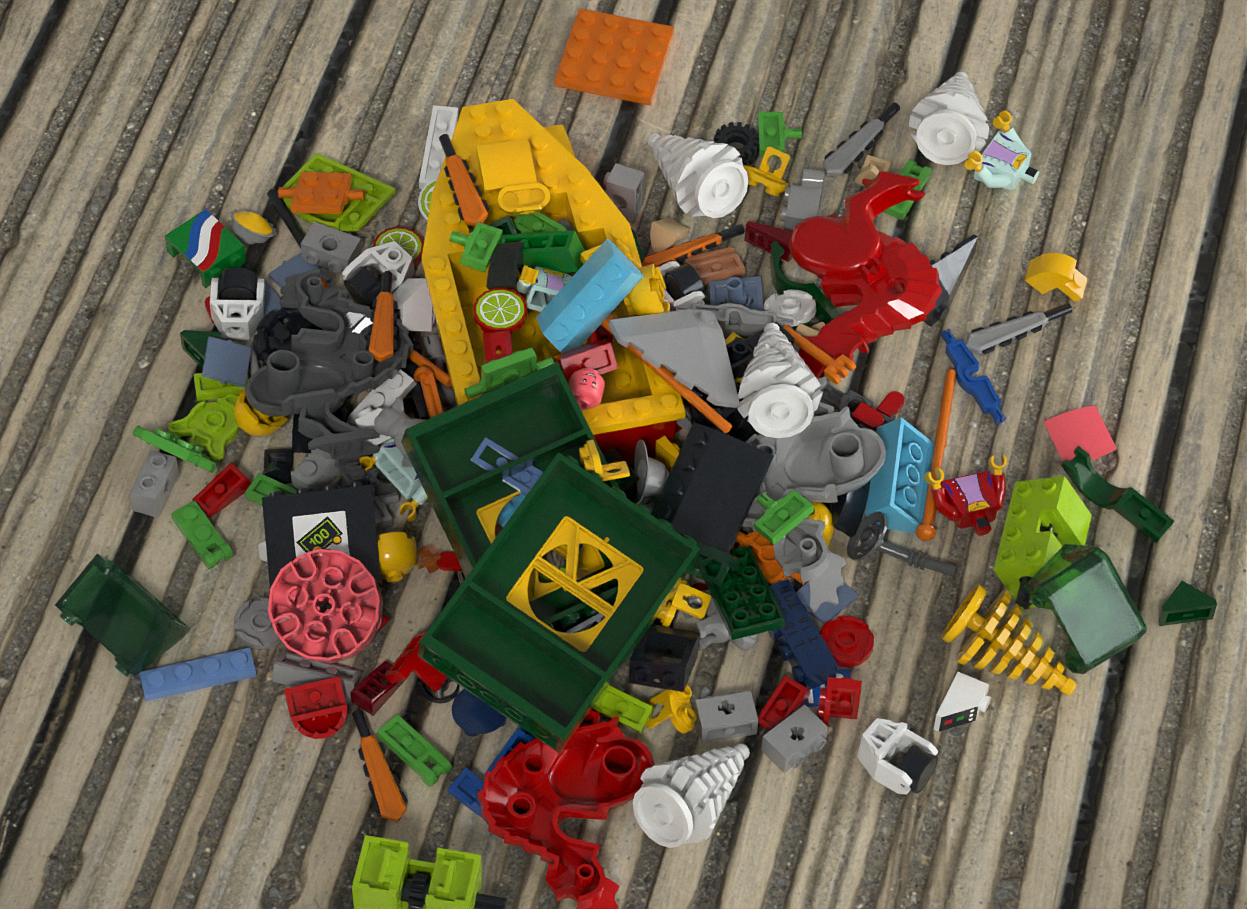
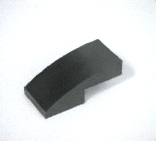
[486,241,524,290]

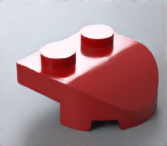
[284,676,347,739]

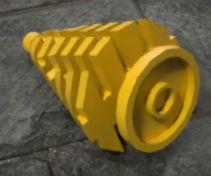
[941,584,1076,696]

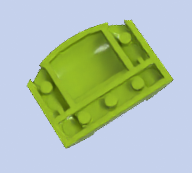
[282,153,396,232]

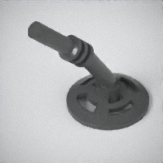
[847,512,957,577]

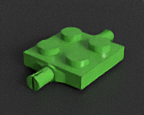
[464,348,554,399]
[133,425,217,473]

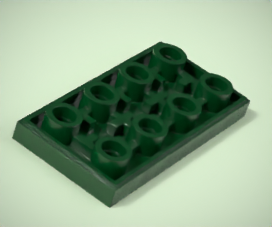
[697,546,785,640]

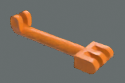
[783,325,856,385]

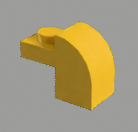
[1025,253,1087,302]

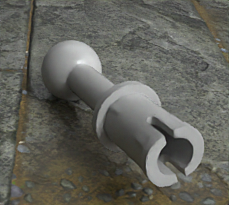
[424,334,456,407]

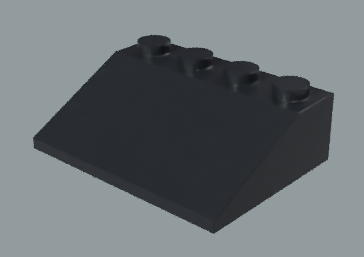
[651,422,774,556]

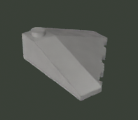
[608,309,740,408]

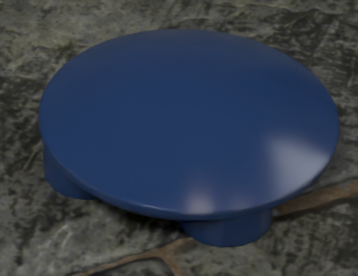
[452,689,507,737]

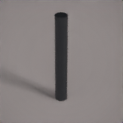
[267,189,305,249]

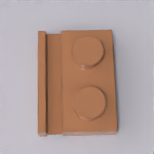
[684,246,745,286]

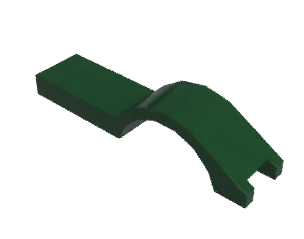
[770,241,842,325]
[1061,446,1175,543]

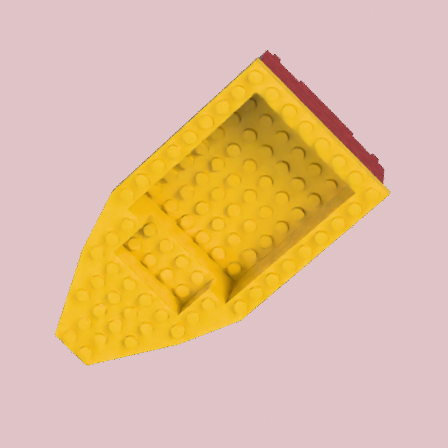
[422,99,686,464]

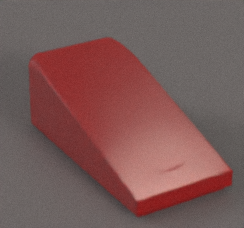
[192,462,251,518]
[758,675,810,731]

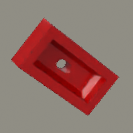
[483,330,513,363]

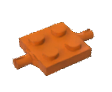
[278,172,366,214]
[735,531,805,586]

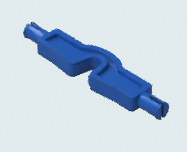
[941,329,1006,424]

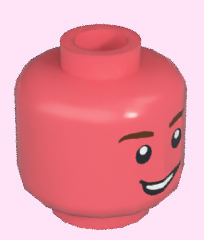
[568,368,605,410]

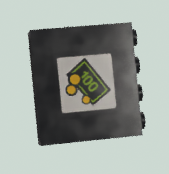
[262,482,384,588]

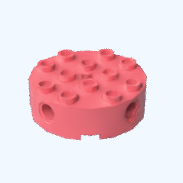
[268,549,384,664]

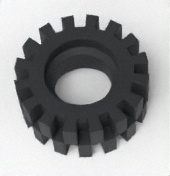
[714,122,759,165]

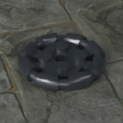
[253,307,325,367]

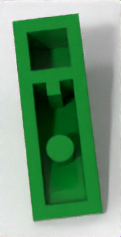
[499,230,585,273]

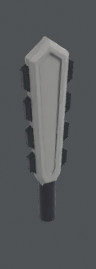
[823,103,900,176]
[965,303,1073,355]

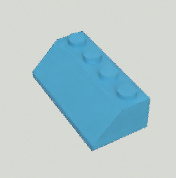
[536,238,644,353]
[865,417,935,533]

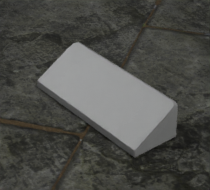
[272,651,363,701]

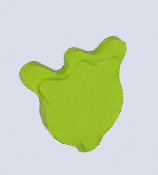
[168,394,241,461]

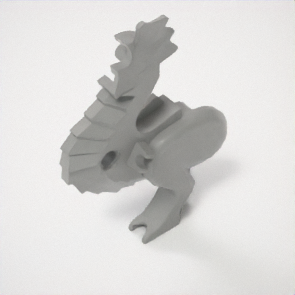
[742,377,886,612]

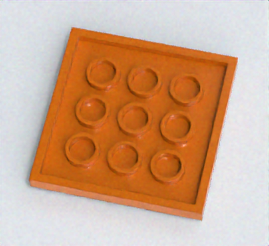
[554,8,674,105]

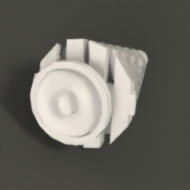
[909,72,989,165]
[647,133,749,218]
[738,323,823,438]
[633,744,750,848]

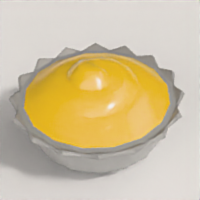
[230,209,276,244]

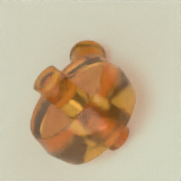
[416,547,441,574]

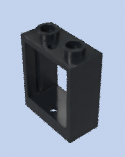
[628,625,699,692]

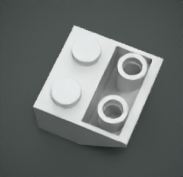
[392,278,435,332]

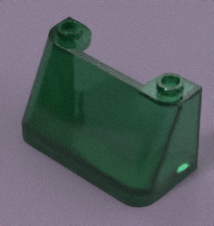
[1024,544,1147,674]
[55,553,190,677]

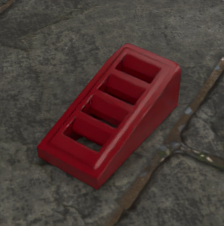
[744,221,792,262]
[350,660,405,716]

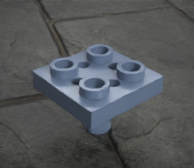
[709,276,764,311]

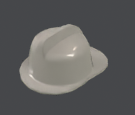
[634,440,669,503]

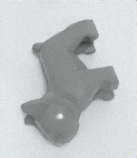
[374,397,425,467]
[682,590,758,651]

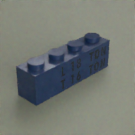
[768,579,838,690]

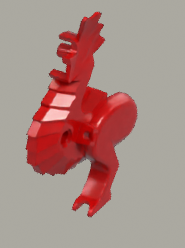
[789,171,943,379]
[477,710,655,909]

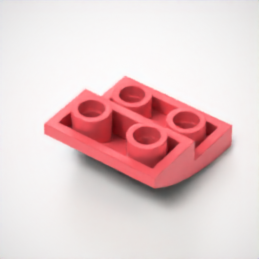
[1044,405,1117,462]

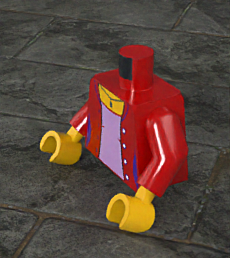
[924,454,1007,536]

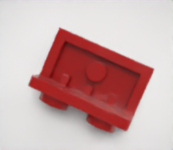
[818,677,862,727]

